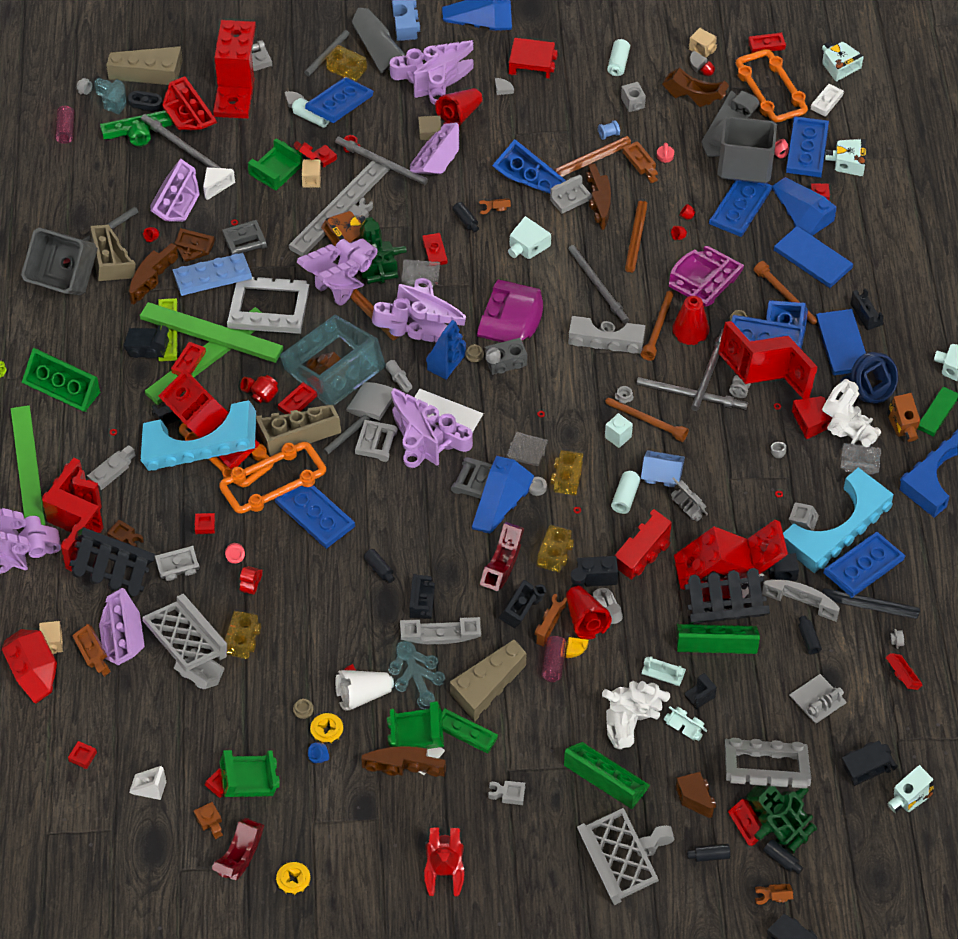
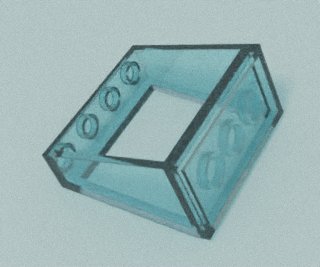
[280,315,386,406]

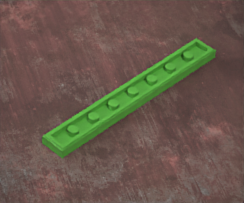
[140,302,283,363]
[145,307,262,405]
[11,405,46,526]

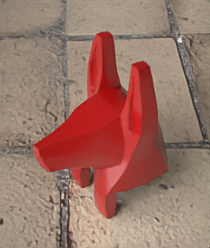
[424,828,465,896]

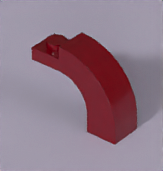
[480,522,524,591]
[212,818,265,880]

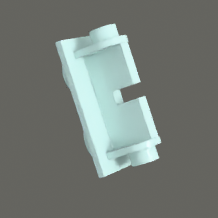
[641,656,686,686]
[664,707,707,741]

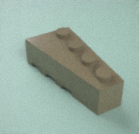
[107,46,183,85]
[256,405,341,456]
[450,640,527,722]

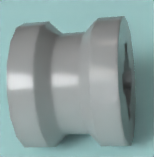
[729,375,751,398]

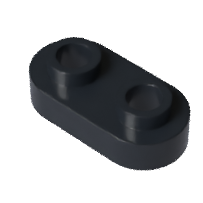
[128,91,163,111]

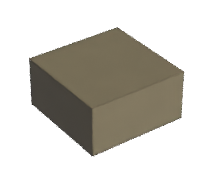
[418,116,441,140]

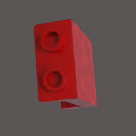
[509,38,558,79]

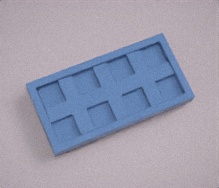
[173,253,252,296]

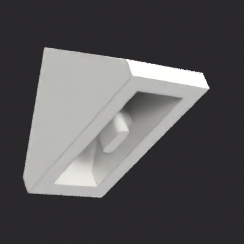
[203,168,235,200]
[129,766,166,800]

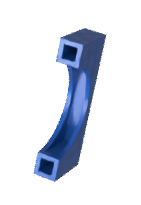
[899,430,958,517]

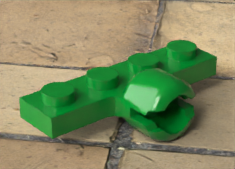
[100,111,172,147]

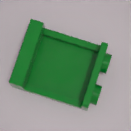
[248,138,303,191]
[387,701,444,749]
[220,750,280,797]

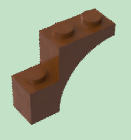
[662,67,729,107]

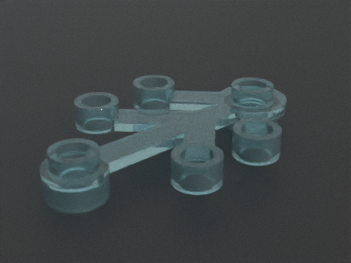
[388,641,445,709]

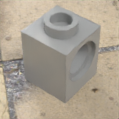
[621,82,646,112]
[789,502,819,531]

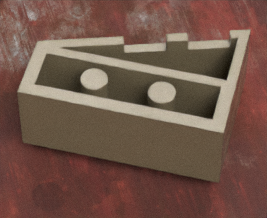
[89,225,136,281]

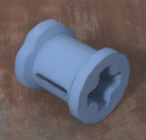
[598,120,620,140]

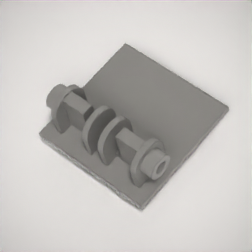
[671,477,708,521]
[789,674,847,724]

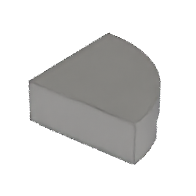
[690,51,707,72]
[495,78,514,95]
[285,91,305,108]

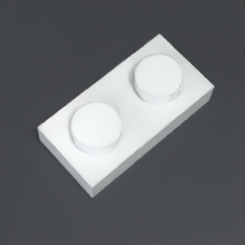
[811,84,844,117]

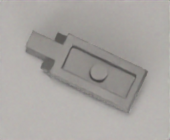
[87,446,135,490]

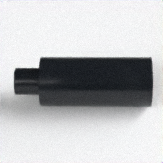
[452,202,479,232]
[364,549,395,583]
[798,615,822,655]
[763,839,803,874]
[687,844,730,862]

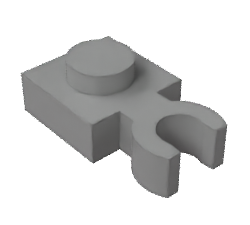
[347,197,373,218]
[488,781,525,805]

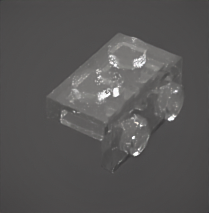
[401,260,440,287]
[840,443,881,475]

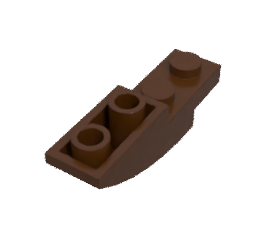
[586,163,611,230]
[129,243,178,305]
[361,746,446,777]

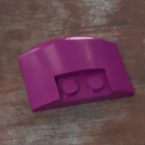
[669,246,744,307]
[477,279,543,343]

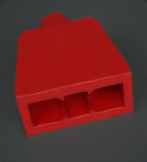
[792,396,832,439]

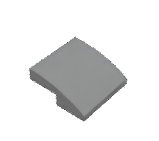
[346,382,394,421]

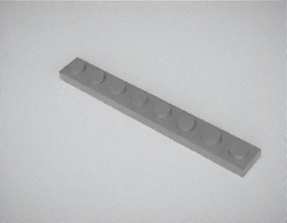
[289,160,390,256]

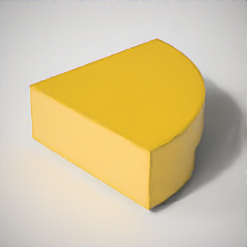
[566,637,588,658]

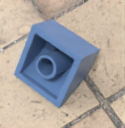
[641,450,685,487]

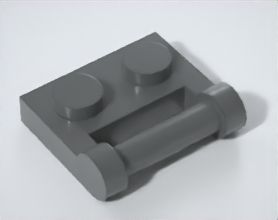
[222,220,267,255]
[451,457,492,499]

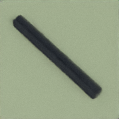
[822,588,920,619]

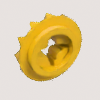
[311,713,343,744]
[276,862,310,895]

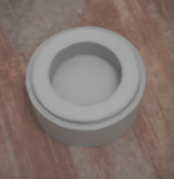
[529,477,547,496]

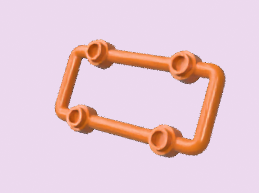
[736,49,808,123]
[179,423,274,488]
[219,442,326,514]

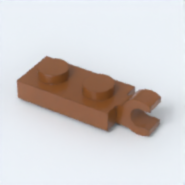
[623,141,658,183]
[535,594,567,647]
[72,624,111,676]

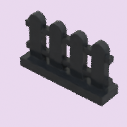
[69,527,155,597]
[684,568,770,624]

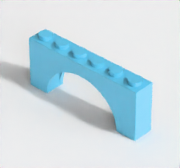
[141,400,256,471]
[783,467,894,573]

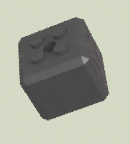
[717,116,777,184]
[21,228,98,295]

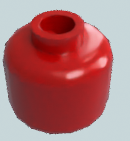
[250,375,278,404]

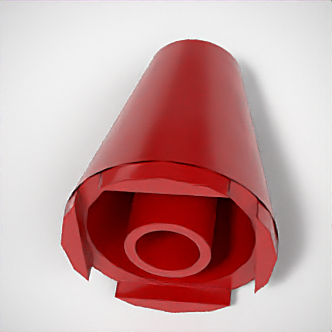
[436,88,482,126]
[672,296,709,345]
[566,586,612,640]

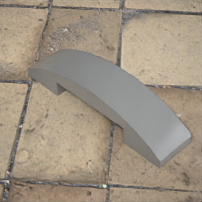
[762,580,840,622]
[400,617,481,644]

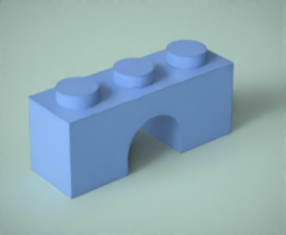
[392,0,420,41]

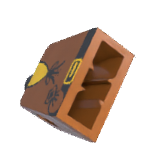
[321,211,365,246]
[887,393,920,442]

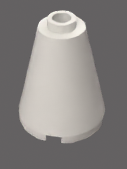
[335,670,394,711]

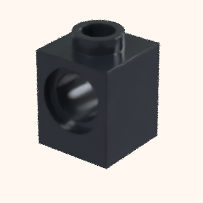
[768,553,799,581]

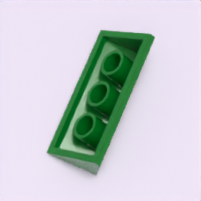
[22,348,100,412]
[677,624,760,654]
[564,742,650,809]

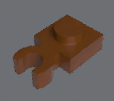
[107,520,144,547]

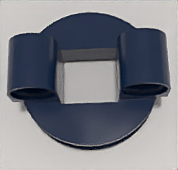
[840,352,898,404]

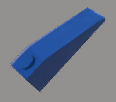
[442,0,512,31]
[492,139,566,194]
[772,177,837,236]
[767,301,808,350]
[426,320,466,379]
[472,456,534,533]

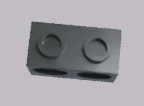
[485,338,527,375]

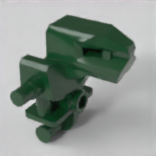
[360,217,407,285]
[746,785,817,854]

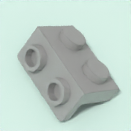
[550,175,591,214]
[155,546,199,581]
[174,648,224,689]

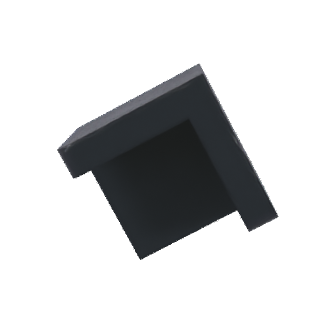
[685,673,717,709]

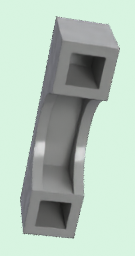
[568,316,645,354]

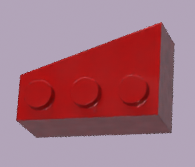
[614,509,672,580]

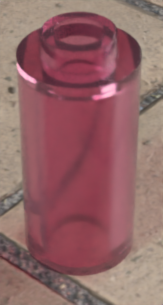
[55,106,74,144]
[542,636,567,682]

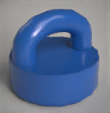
[308,743,329,763]

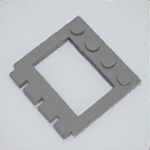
[227,277,310,334]
[724,738,811,788]

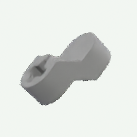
[593,588,623,624]
[635,826,674,857]

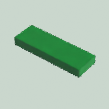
[917,387,958,437]
[442,708,498,754]

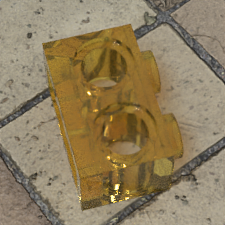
[326,45,367,82]
[551,450,583,496]
[537,525,574,573]
[225,611,261,659]

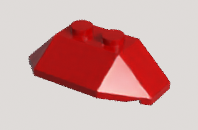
[162,76,217,130]
[2,629,57,704]

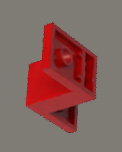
[213,20,256,119]
[718,321,817,399]
[158,369,260,470]
[42,457,104,571]
[674,520,788,590]

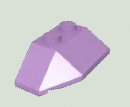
[410,122,459,175]
[150,159,200,221]
[99,588,145,665]

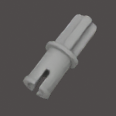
[385,360,412,393]

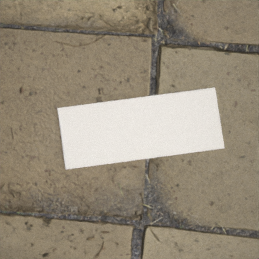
[415,389,484,432]

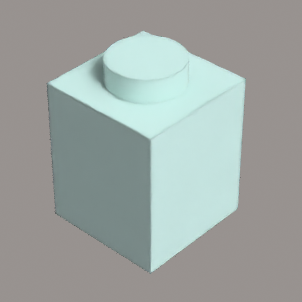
[605,413,633,448]

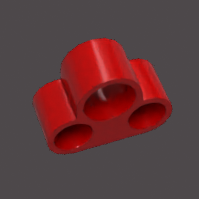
[240,566,263,595]

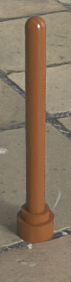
[753,261,817,325]
[641,290,673,361]
[605,398,689,442]

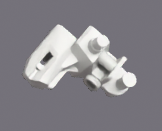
[822,379,881,447]
[602,681,670,750]

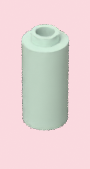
[607,39,630,76]
[292,98,329,128]
[611,471,640,514]

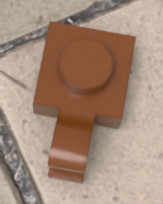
[479,198,511,214]
[194,802,223,839]
[755,884,793,905]

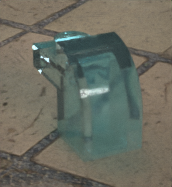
[95,78,127,114]

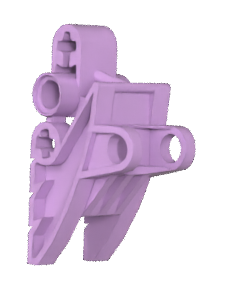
[390,40,473,104]
[297,239,378,306]
[372,278,466,342]
[391,388,473,468]
[0,508,61,574]

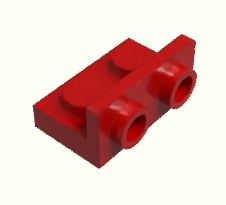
[72,470,102,509]

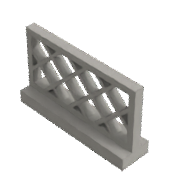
[142,594,227,672]
[577,808,659,905]

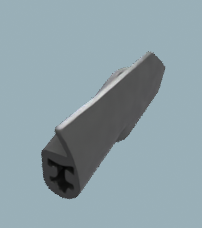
[352,8,406,73]
[701,91,760,157]

